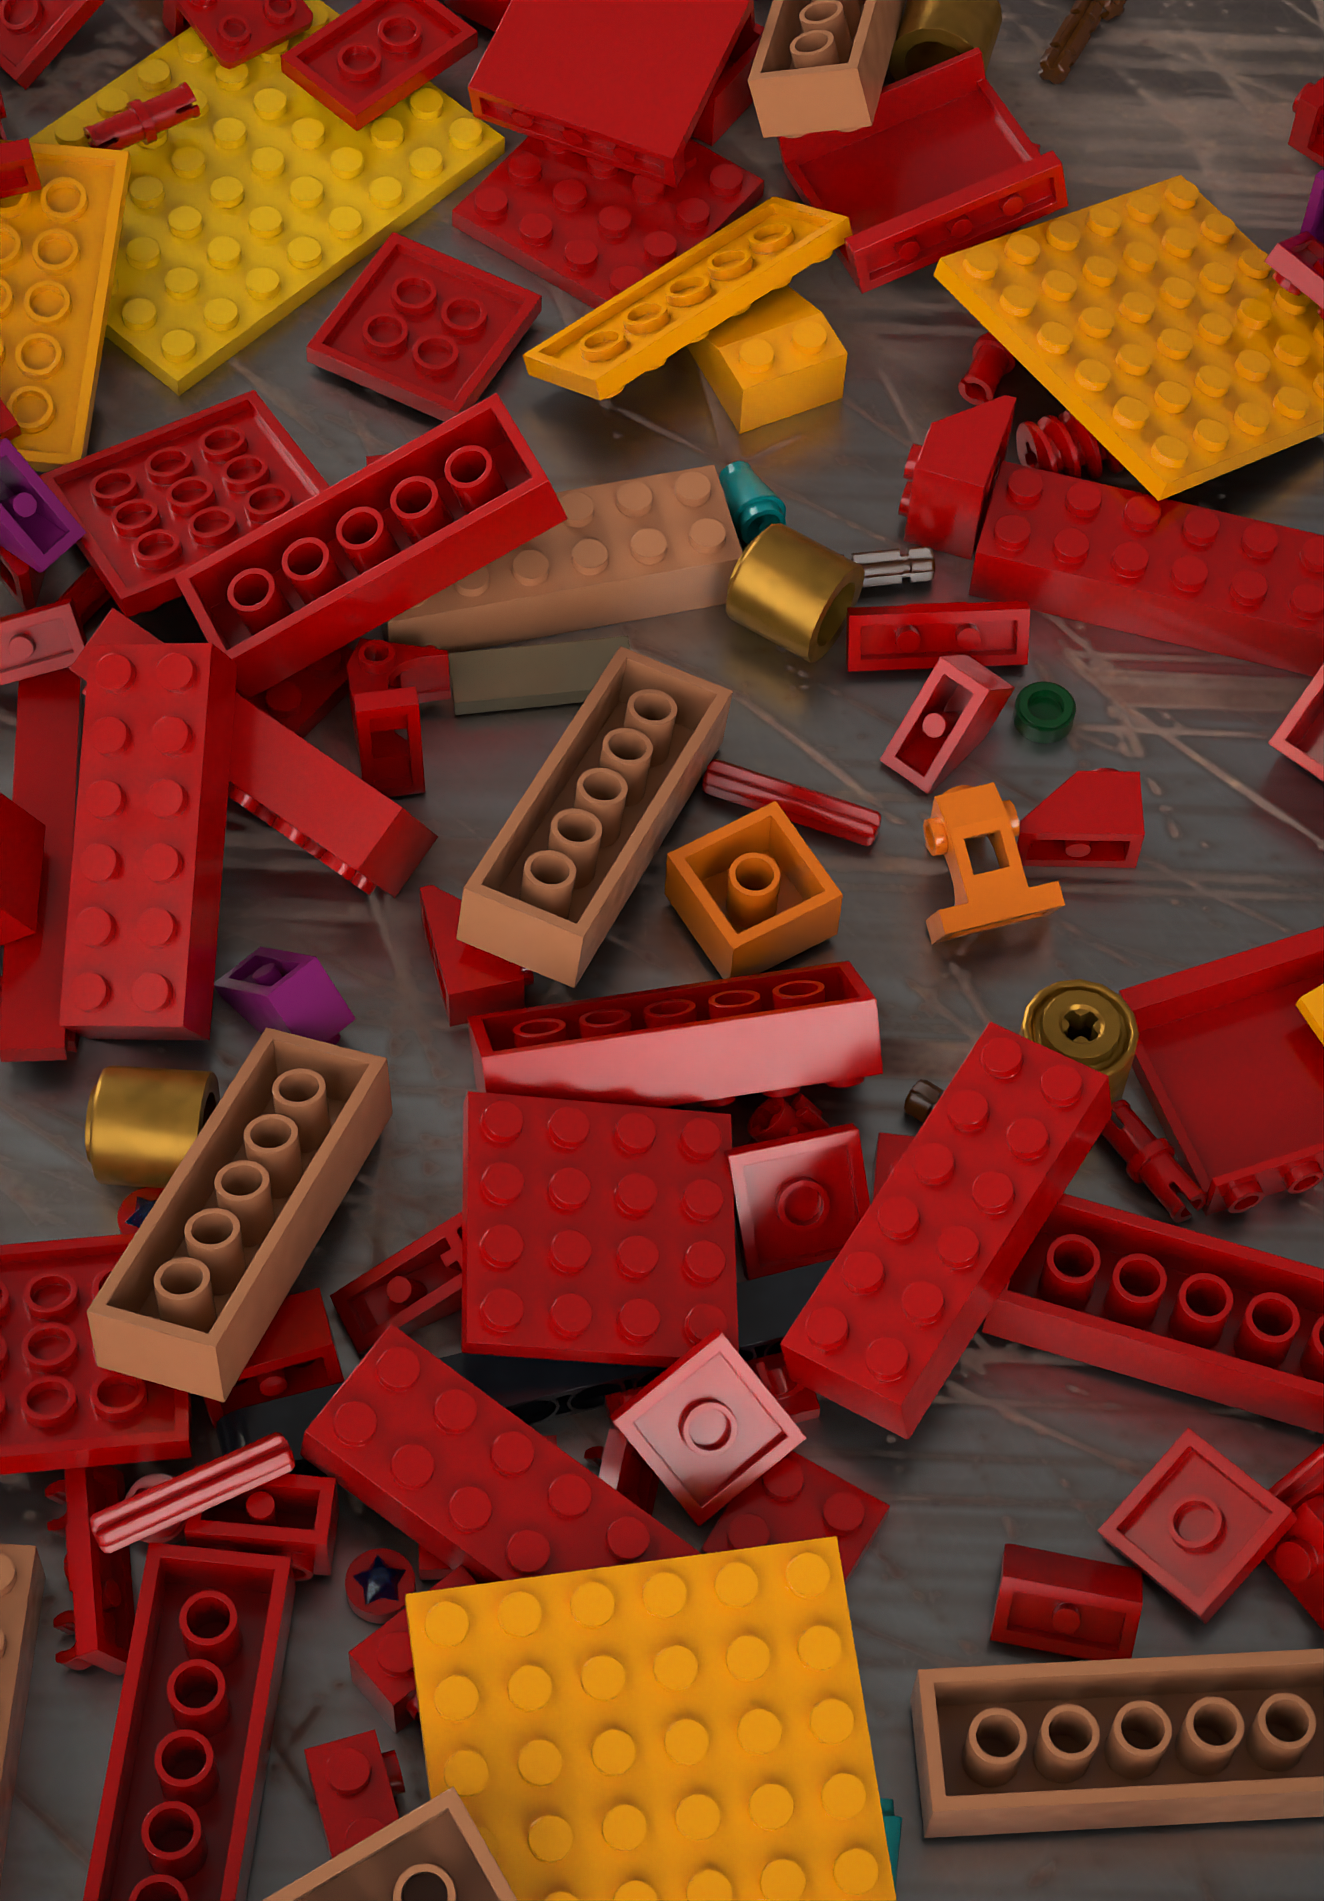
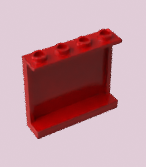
[468,0,755,188]
[777,47,1068,294]
[1118,926,1324,1216]

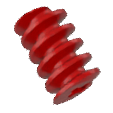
[1016,410,1124,480]

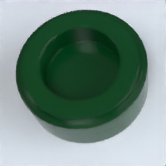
[1013,681,1076,744]

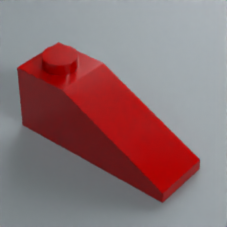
[329,1210,463,1355]

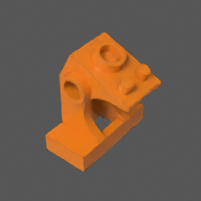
[923,782,1065,944]

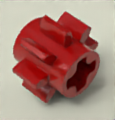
[747,1093,829,1145]

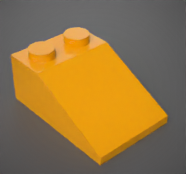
[686,285,848,434]

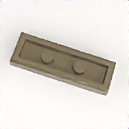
[448,636,631,715]

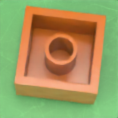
[664,801,843,979]

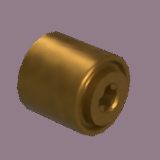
[889,0,1002,81]
[726,523,865,663]
[1019,979,1139,1113]
[85,1065,220,1188]

